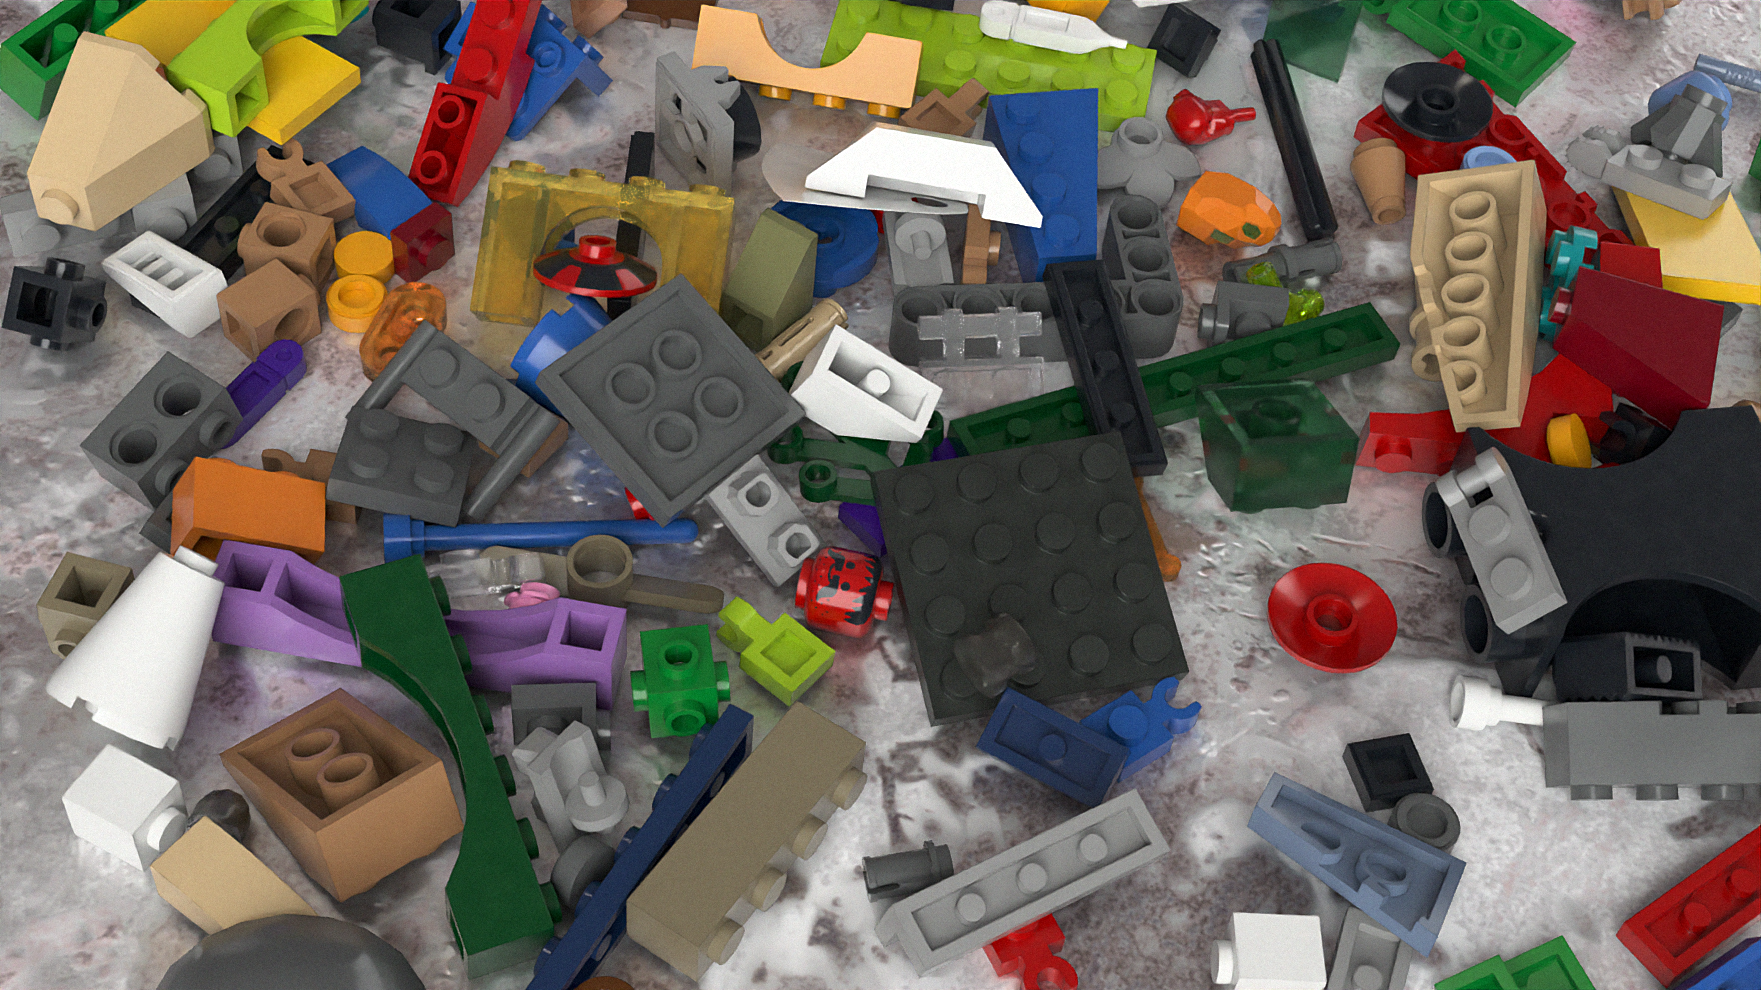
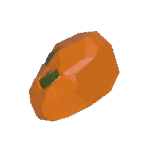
[1176,171,1282,249]

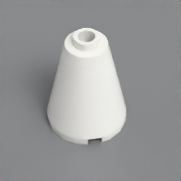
[44,545,225,751]

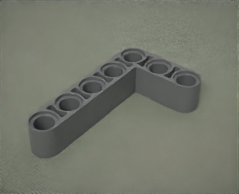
[888,194,1183,367]

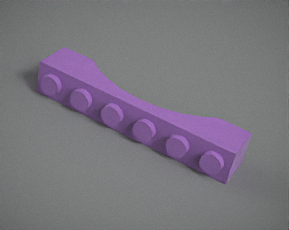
[211,539,627,711]

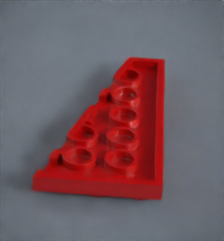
[1353,49,1634,270]

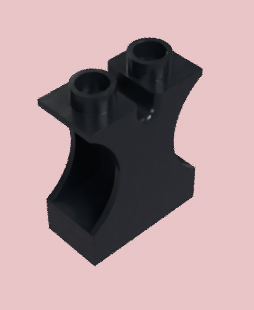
[1422,405,1761,698]

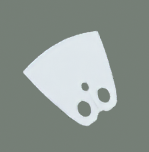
[761,142,969,214]

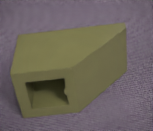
[722,208,818,352]

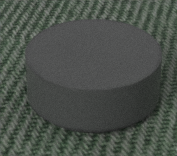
[1387,793,1461,854]
[550,834,615,910]

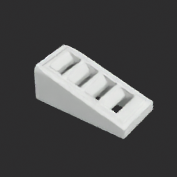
[101,230,228,338]

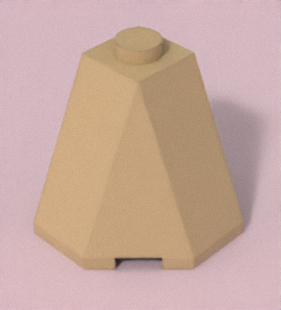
[27,31,215,232]

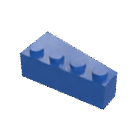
[982,88,1098,283]

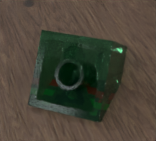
[1195,378,1360,514]

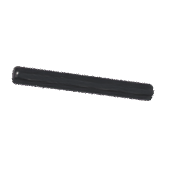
[1250,38,1338,242]

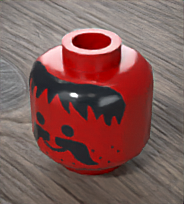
[795,546,895,638]

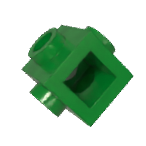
[630,624,731,738]

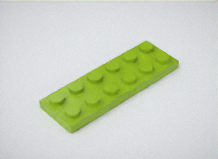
[820,0,1157,133]

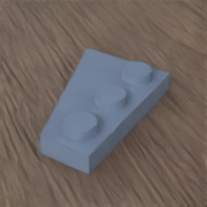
[1247,772,1467,958]

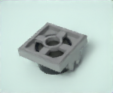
[655,51,762,213]

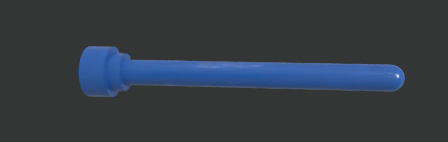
[383,513,699,563]

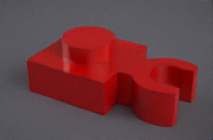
[982,913,1078,990]

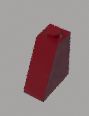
[1548,266,1724,430]

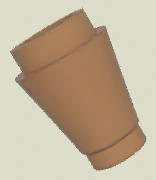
[1350,138,1406,225]

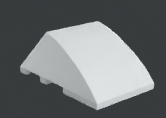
[805,121,1043,228]

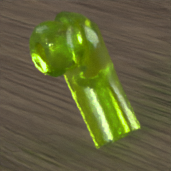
[1246,261,1325,325]

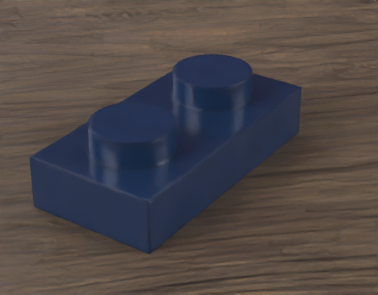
[975,687,1131,809]

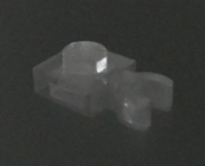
[425,549,547,600]

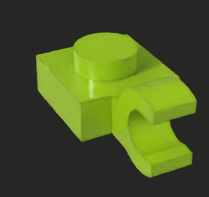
[716,596,836,707]

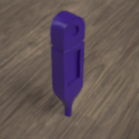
[219,339,307,450]

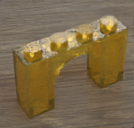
[470,160,737,328]

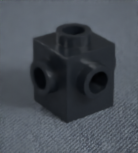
[2,257,107,351]

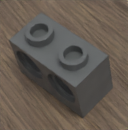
[79,351,243,512]

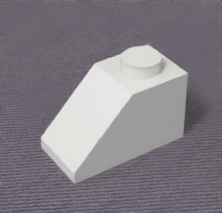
[788,325,943,443]

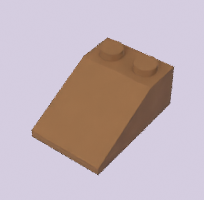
[219,688,464,903]

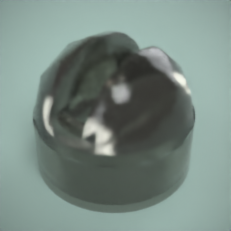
[186,789,251,844]

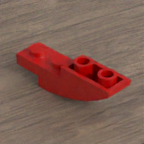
[408,0,542,207]

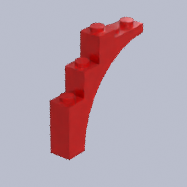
[1355,242,1663,477]

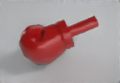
[1165,89,1256,146]

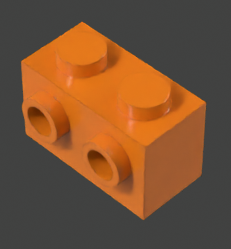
[170,456,325,565]

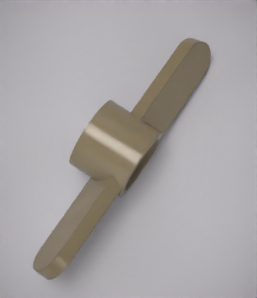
[477,535,724,614]

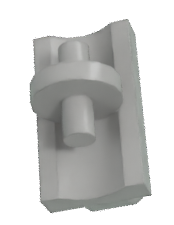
[882,206,954,297]
[703,454,828,586]
[512,720,630,854]

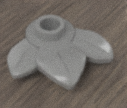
[1097,117,1201,209]

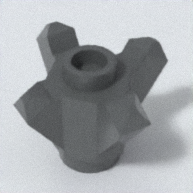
[1630,84,1728,178]

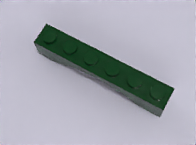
[339,554,563,981]

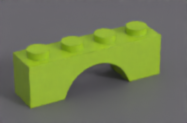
[166,0,369,138]

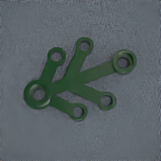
[767,361,944,506]

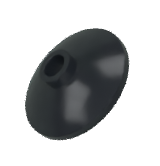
[1382,62,1493,143]

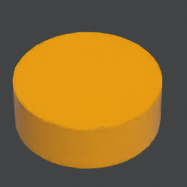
[334,231,395,284]
[326,274,389,333]
[1547,413,1592,468]

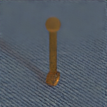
[1134,477,1182,582]

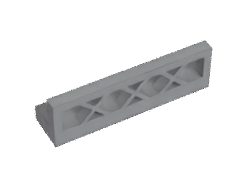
[874,788,1171,978]

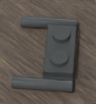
[345,319,560,522]

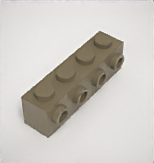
[626,700,868,982]

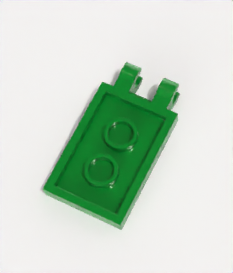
[1362,0,1576,108]

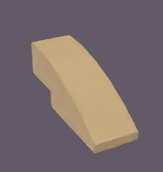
[150,815,319,935]

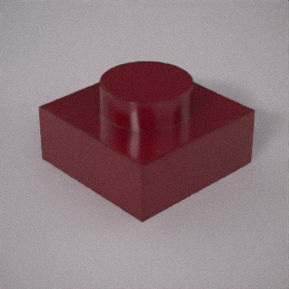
[390,201,455,285]

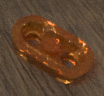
[359,282,448,385]

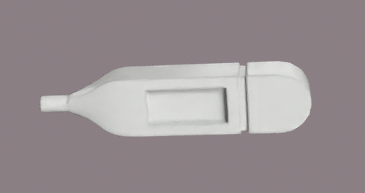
[979,0,1127,54]

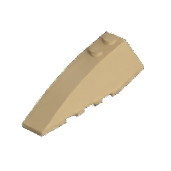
[1410,160,1547,433]

